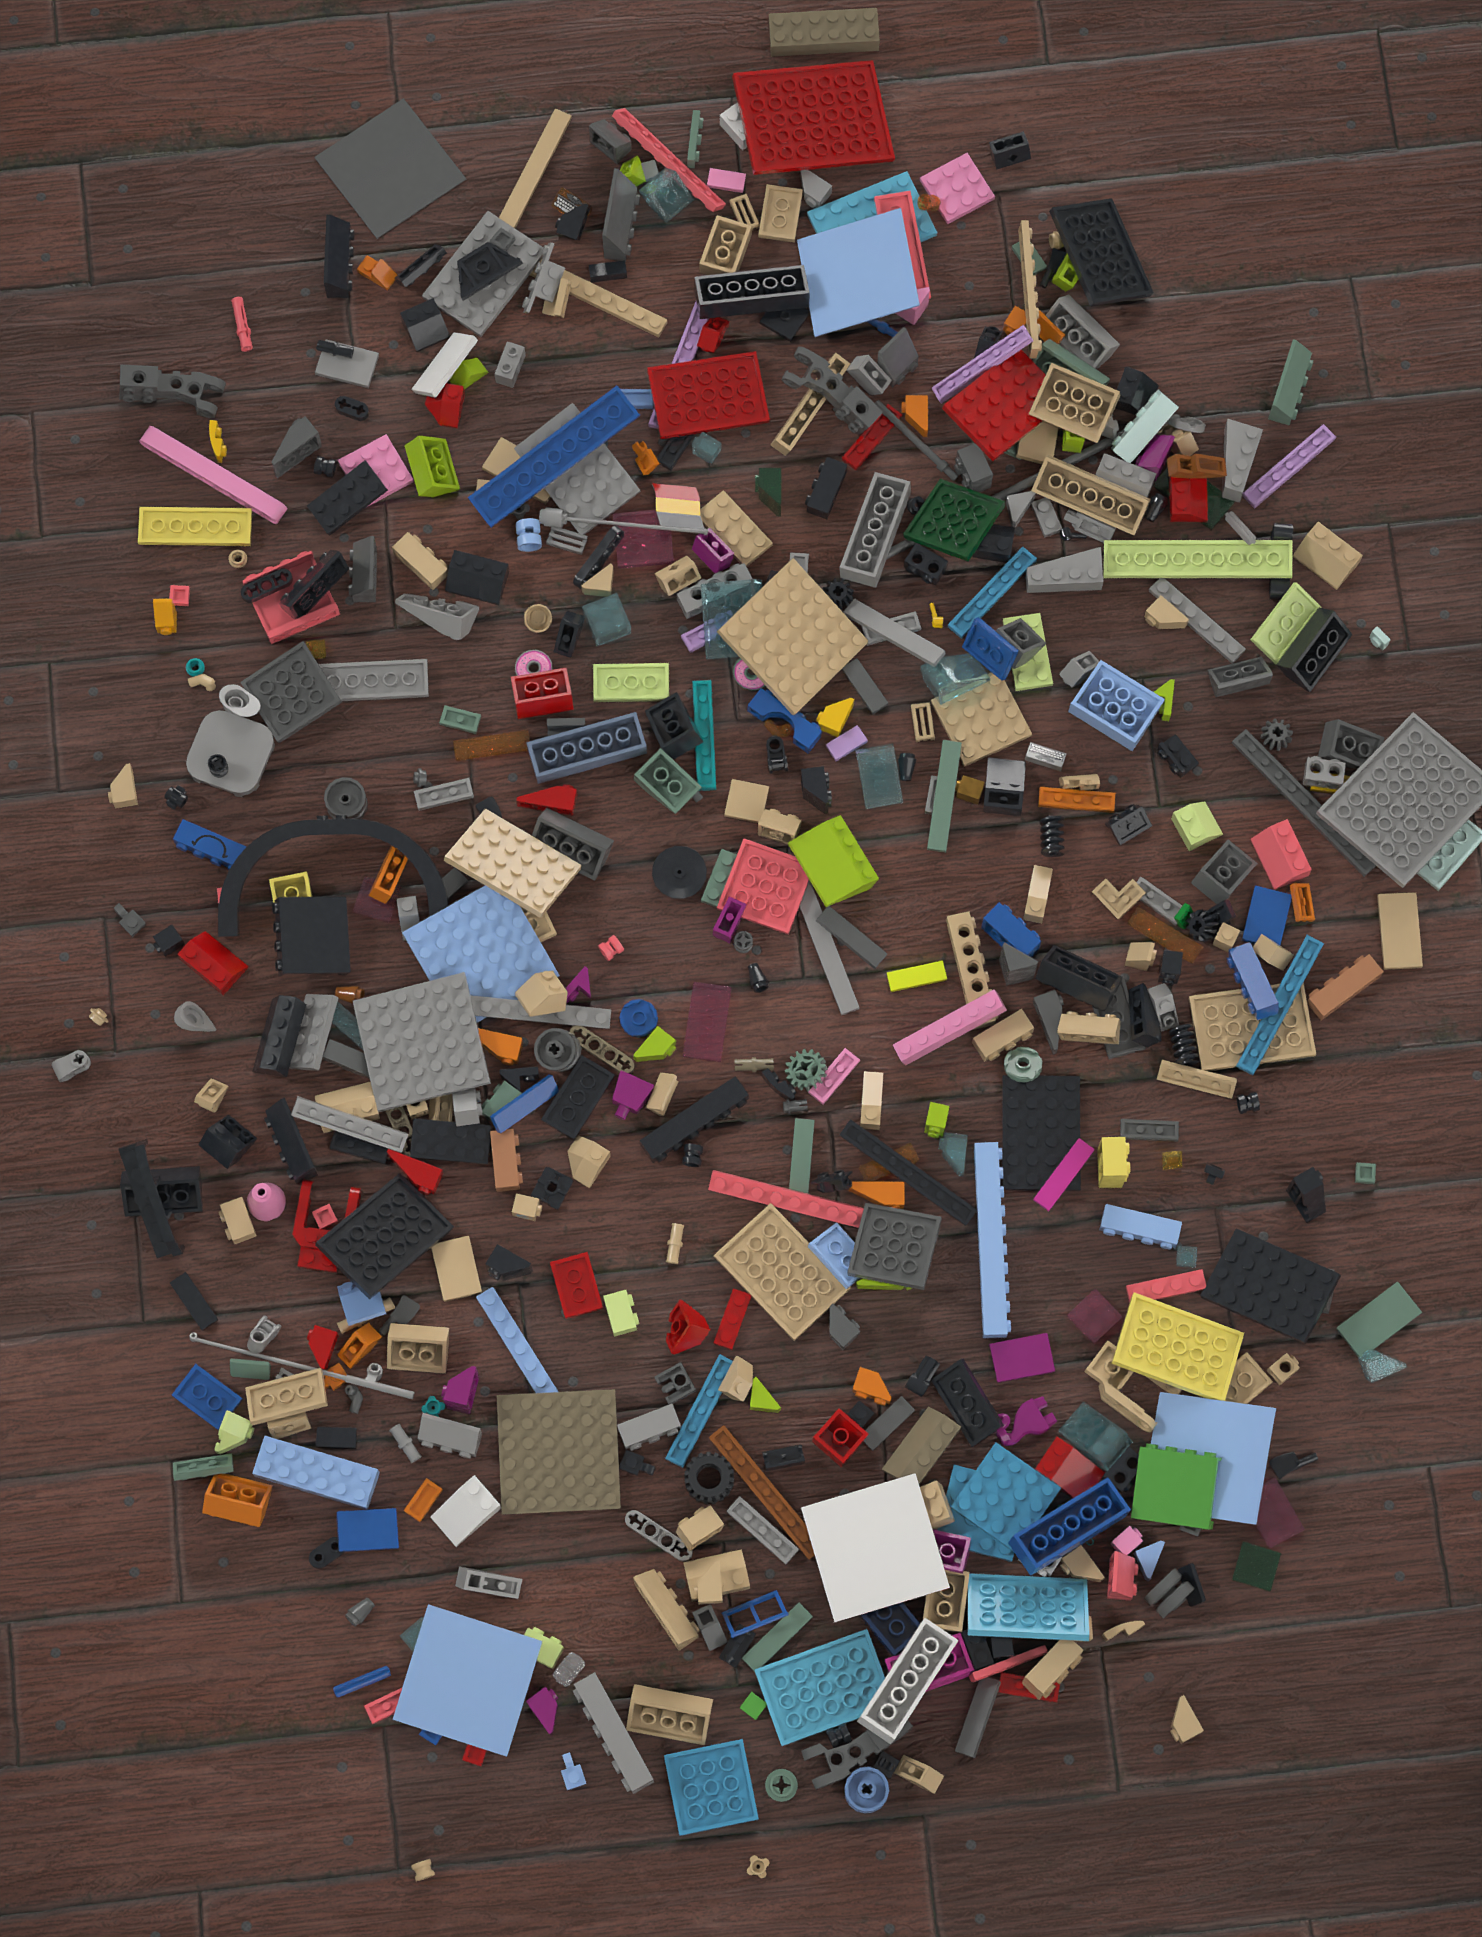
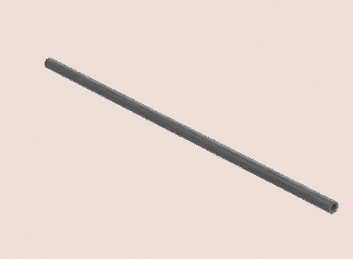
[886,429,1125,560]

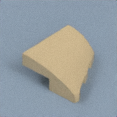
[1059,774,1100,790]

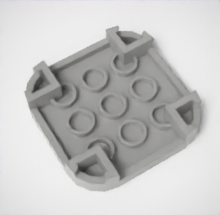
[186,710,275,797]

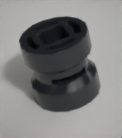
[314,456,337,478]
[208,754,229,778]
[1236,1092,1260,1114]
[682,1144,704,1167]
[826,1723,852,1748]

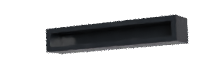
[640,1076,749,1163]

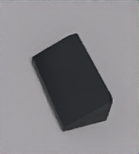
[589,260,627,283]
[1178,1563,1206,1607]

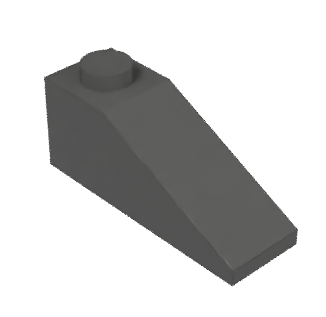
[1033,990,1064,1055]

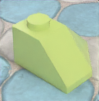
[215,1410,254,1455]

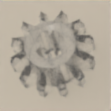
[553,1652,585,1687]

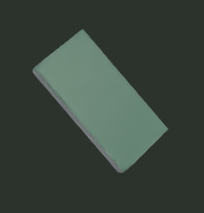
[230,1358,271,1380]

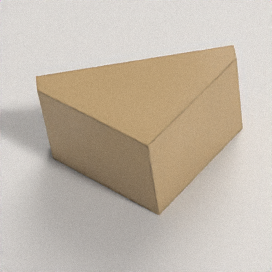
[581,563,614,597]
[1253,934,1294,971]

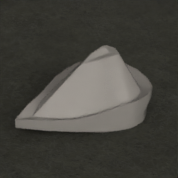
[174,1001,216,1032]

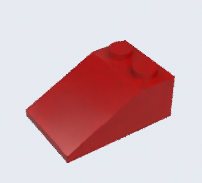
[1035,1437,1105,1499]

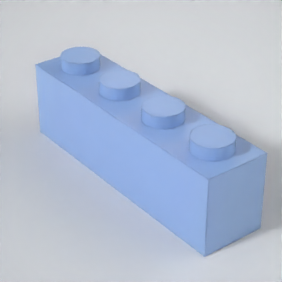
[1099,1204,1182,1249]

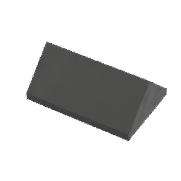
[1208,656,1273,697]
[999,942,1038,986]

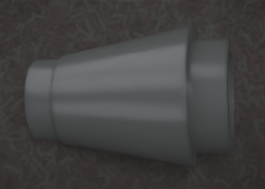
[345,1597,375,1627]

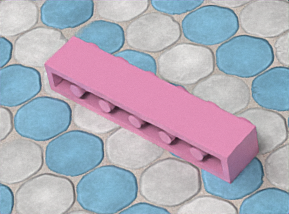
[893,989,1007,1065]

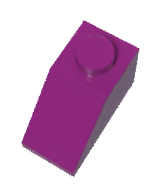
[713,896,747,944]
[526,1687,559,1735]

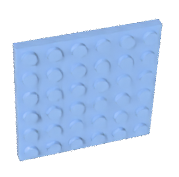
[402,885,560,1023]

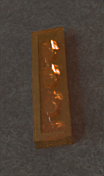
[453,730,530,761]
[1127,907,1203,964]

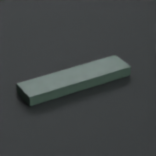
[742,1603,813,1672]

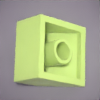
[1171,802,1223,851]

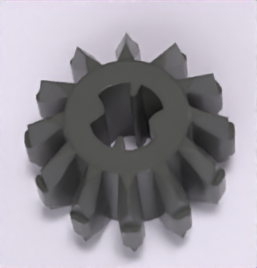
[1260,718,1293,751]

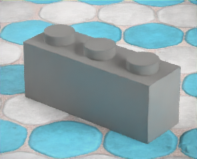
[617,1404,681,1451]

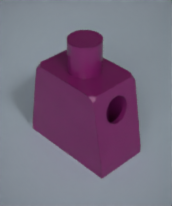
[612,1070,654,1120]

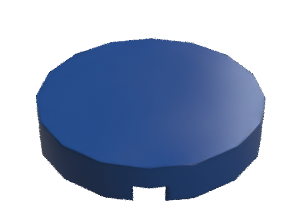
[619,999,658,1038]

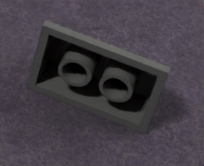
[349,536,377,602]

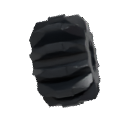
[823,578,854,610]
[1186,909,1219,942]

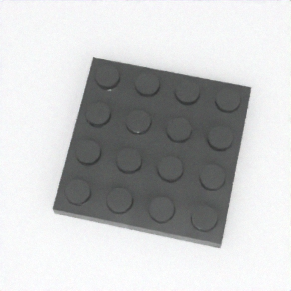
[241,641,342,743]
[847,1203,942,1290]

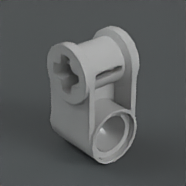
[51,1050,91,1082]
[247,1315,281,1353]

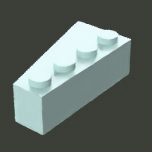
[1111,390,1179,463]

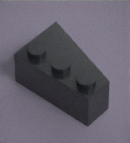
[1286,1167,1326,1223]

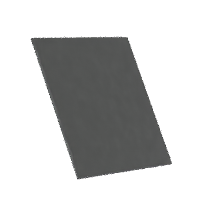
[314,98,467,239]

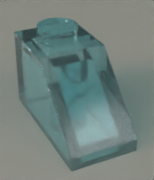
[939,1132,968,1177]
[1358,1350,1407,1383]

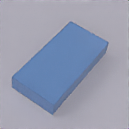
[620,389,653,409]

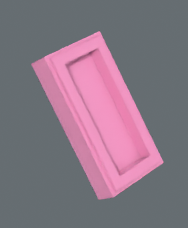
[707,168,746,193]

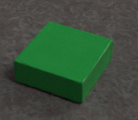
[1174,903,1193,929]

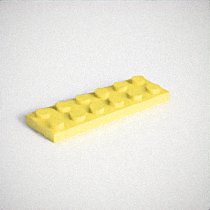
[138,507,252,546]

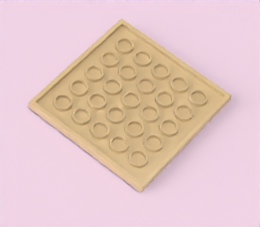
[717,558,868,715]

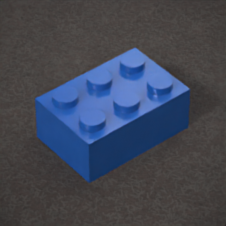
[981,902,1041,958]

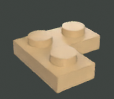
[1092,879,1146,919]

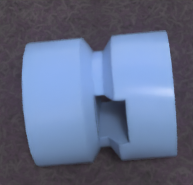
[516,518,542,552]

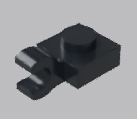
[619,1450,656,1476]

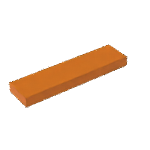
[1038,787,1116,813]

